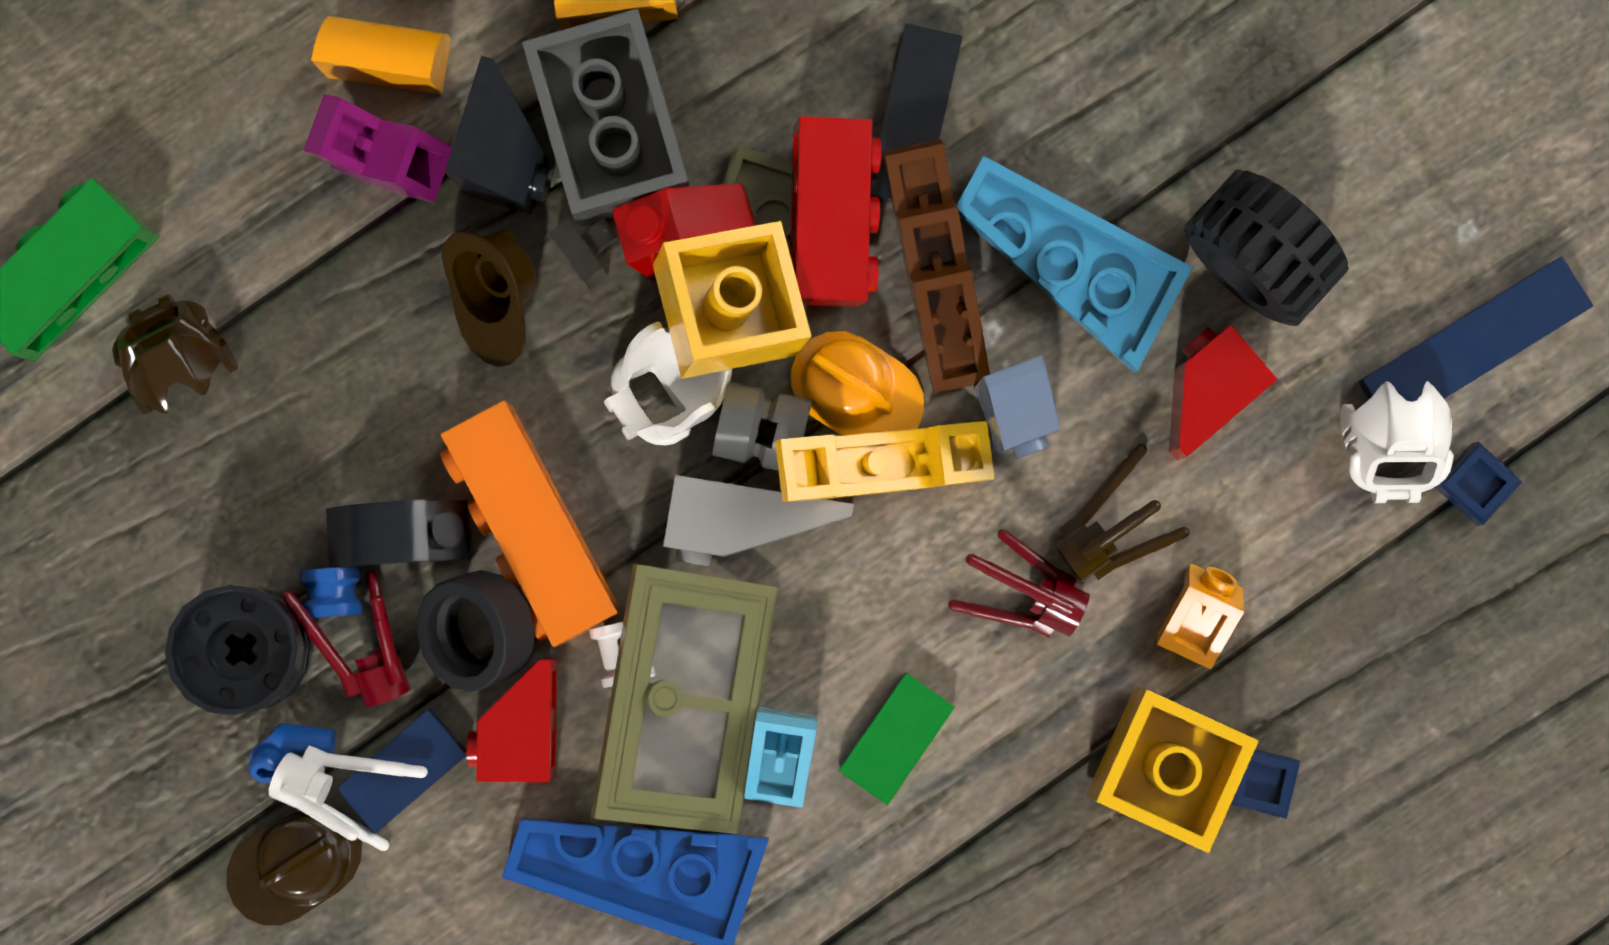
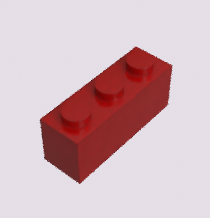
[790,116,881,307]

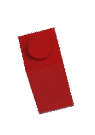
[612,183,756,281]
[1169,325,1278,460]
[466,658,558,782]

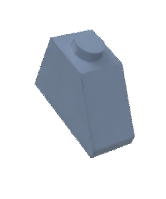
[974,355,1060,459]

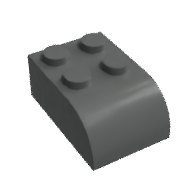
[522,9,690,227]

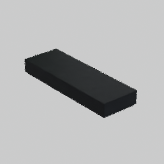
[870,23,963,203]

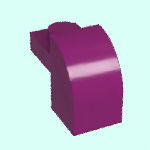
[303,94,452,203]

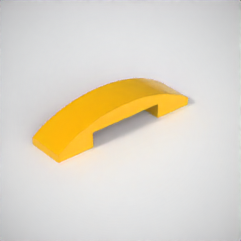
[775,421,995,502]

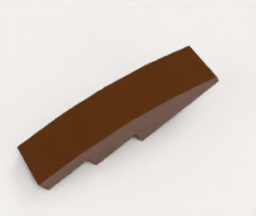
[882,139,990,394]

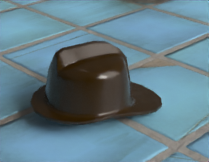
[441,230,537,367]
[227,806,362,926]

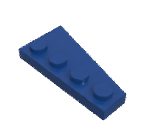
[502,817,769,945]

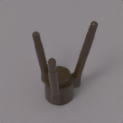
[1054,444,1190,582]

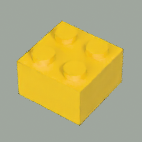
[653,221,811,379]
[1087,686,1259,853]

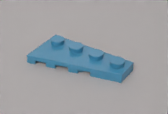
[957,156,1193,373]

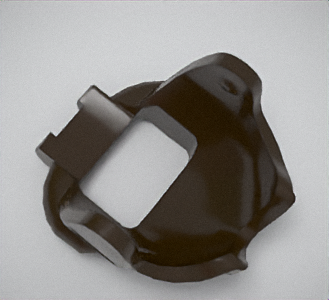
[112,294,238,415]

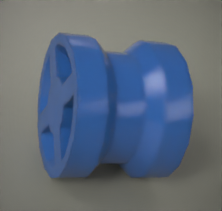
[299,567,363,618]

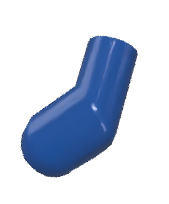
[248,723,336,783]

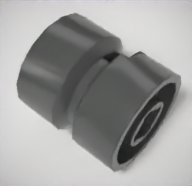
[712,381,812,471]

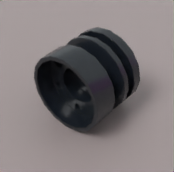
[165,585,313,716]

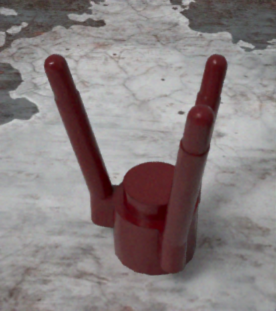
[948,529,1090,638]
[282,570,411,707]

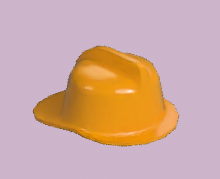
[791,331,924,436]

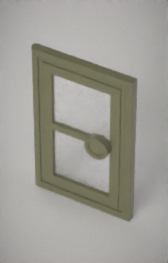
[591,564,778,834]

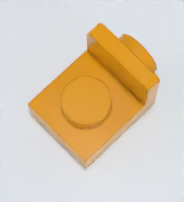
[1157,564,1244,669]

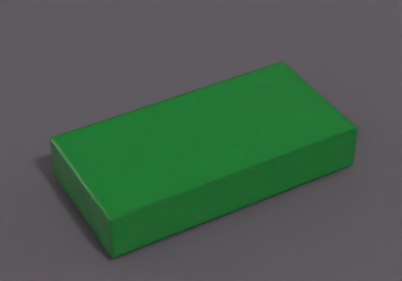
[838,672,955,806]

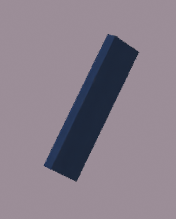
[1358,256,1594,402]

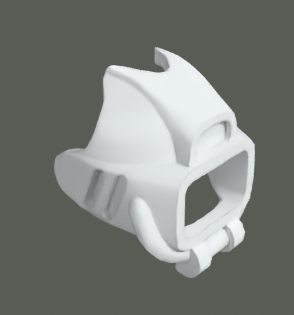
[604,322,732,445]
[1340,381,1454,503]

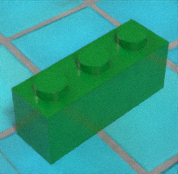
[0,178,160,362]

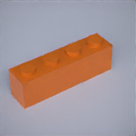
[440,400,622,647]

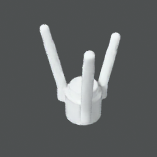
[268,746,428,851]

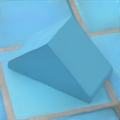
[744,707,818,808]

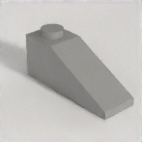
[663,475,854,566]

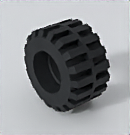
[1184,169,1349,326]

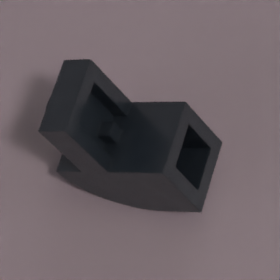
[326,500,470,568]

